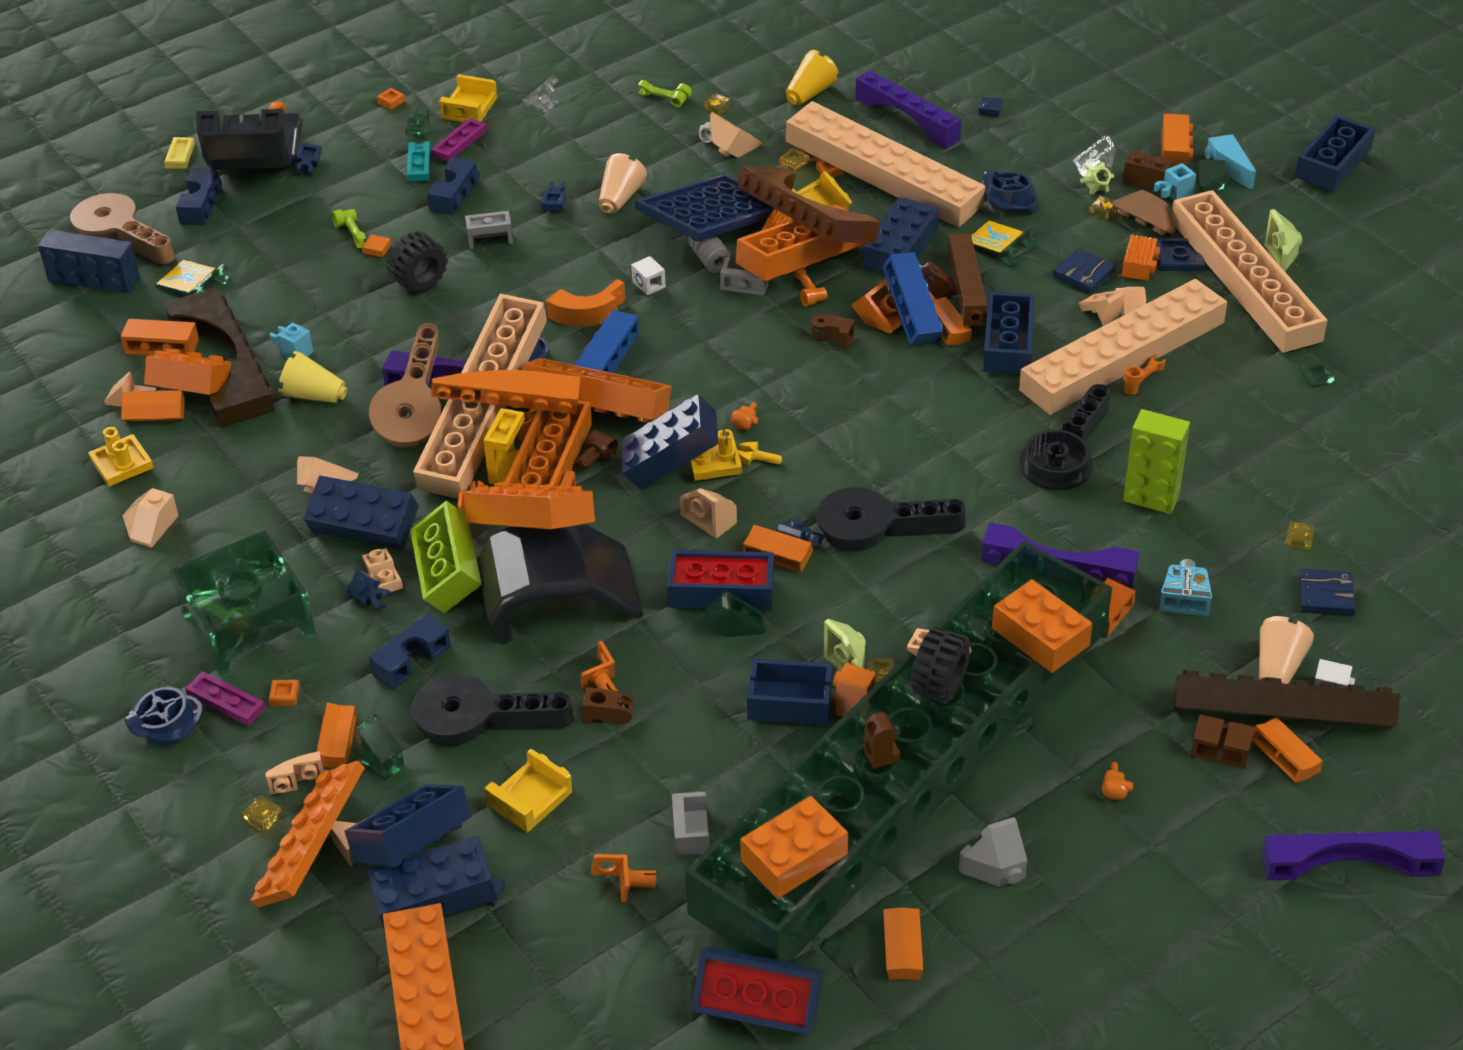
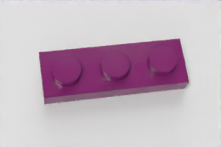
[431,118,487,162]
[185,672,266,726]

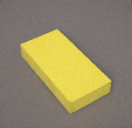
[164,137,195,169]

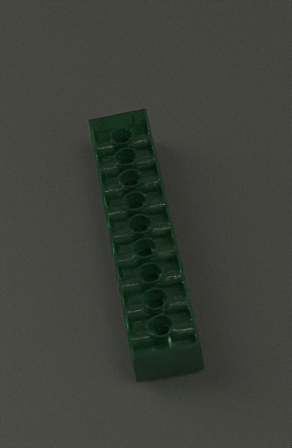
[685,541,1112,962]

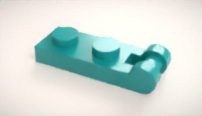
[407,141,431,182]

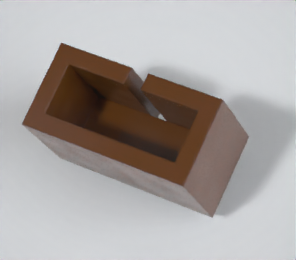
[1123,151,1173,192]
[1191,715,1255,769]

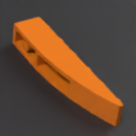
[431,370,580,414]

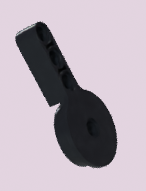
[1019,384,1110,490]
[816,487,966,551]
[411,674,574,745]

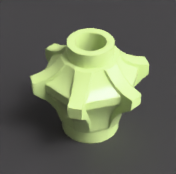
[1080,162,1114,195]

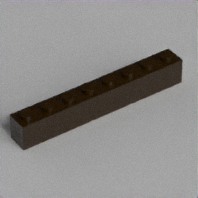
[1173,670,1400,728]

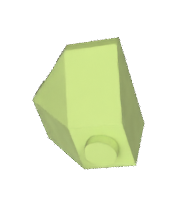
[1264,209,1302,271]
[824,619,866,671]

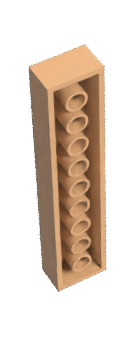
[786,101,985,228]
[1172,190,1327,353]
[1019,279,1227,415]
[413,294,547,499]

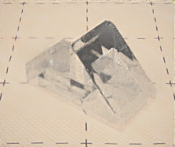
[521,74,559,112]
[1073,134,1117,177]

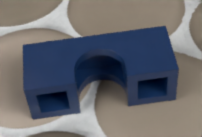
[427,157,480,215]
[176,168,222,225]
[369,614,451,690]

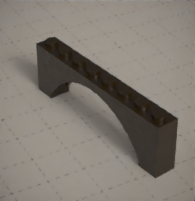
[164,287,276,428]

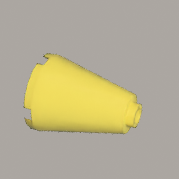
[278,351,347,403]

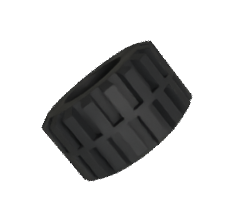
[386,231,448,294]
[911,627,970,704]

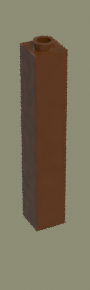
[948,234,988,326]

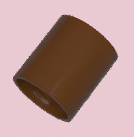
[576,430,618,470]

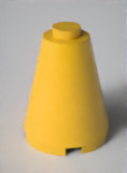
[785,50,838,106]

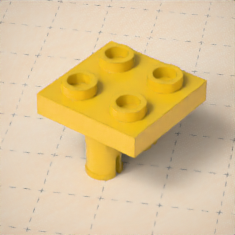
[88,427,154,486]
[689,429,742,481]

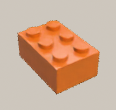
[144,349,231,395]
[992,579,1092,673]
[740,796,848,899]

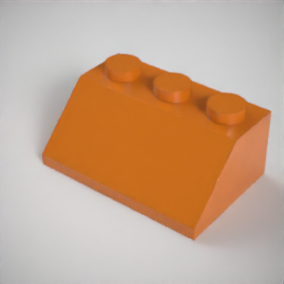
[851,279,935,334]

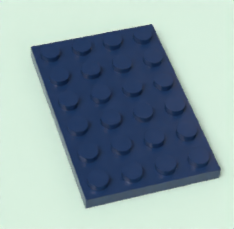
[635,173,778,242]

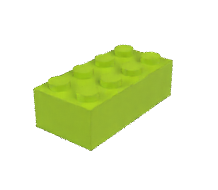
[1123,409,1190,514]
[410,501,482,613]

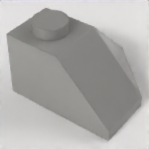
[959,817,1027,887]

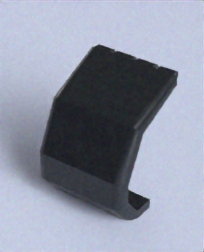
[196,109,303,170]
[477,524,643,645]

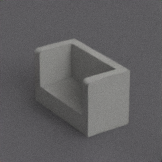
[465,211,513,249]
[720,257,770,295]
[672,792,710,856]

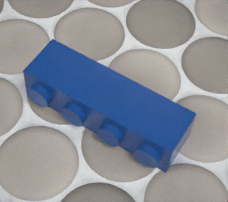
[882,252,943,346]
[573,310,639,373]

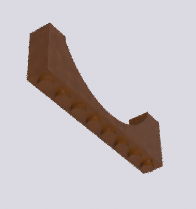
[737,166,880,243]

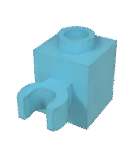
[1154,163,1196,200]
[270,323,314,359]

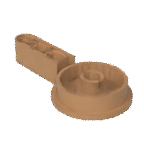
[70,193,175,264]
[369,323,441,448]

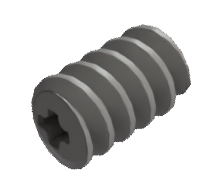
[688,236,730,274]

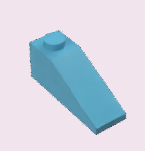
[1205,134,1256,189]

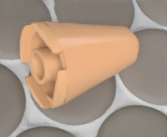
[598,153,647,214]
[1259,616,1314,684]

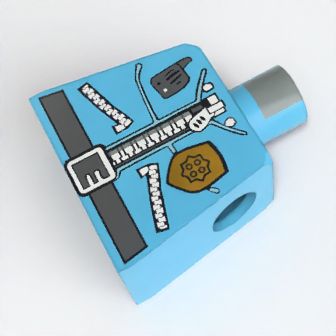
[1159,559,1212,616]

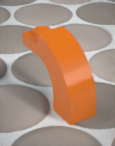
[546,279,625,327]

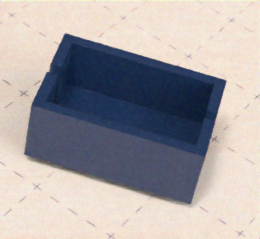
[747,658,833,725]

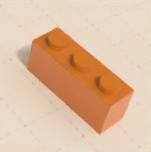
[1161,114,1193,167]
[120,319,199,355]

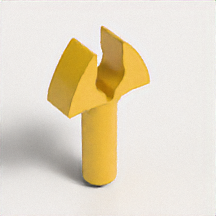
[737,442,782,466]

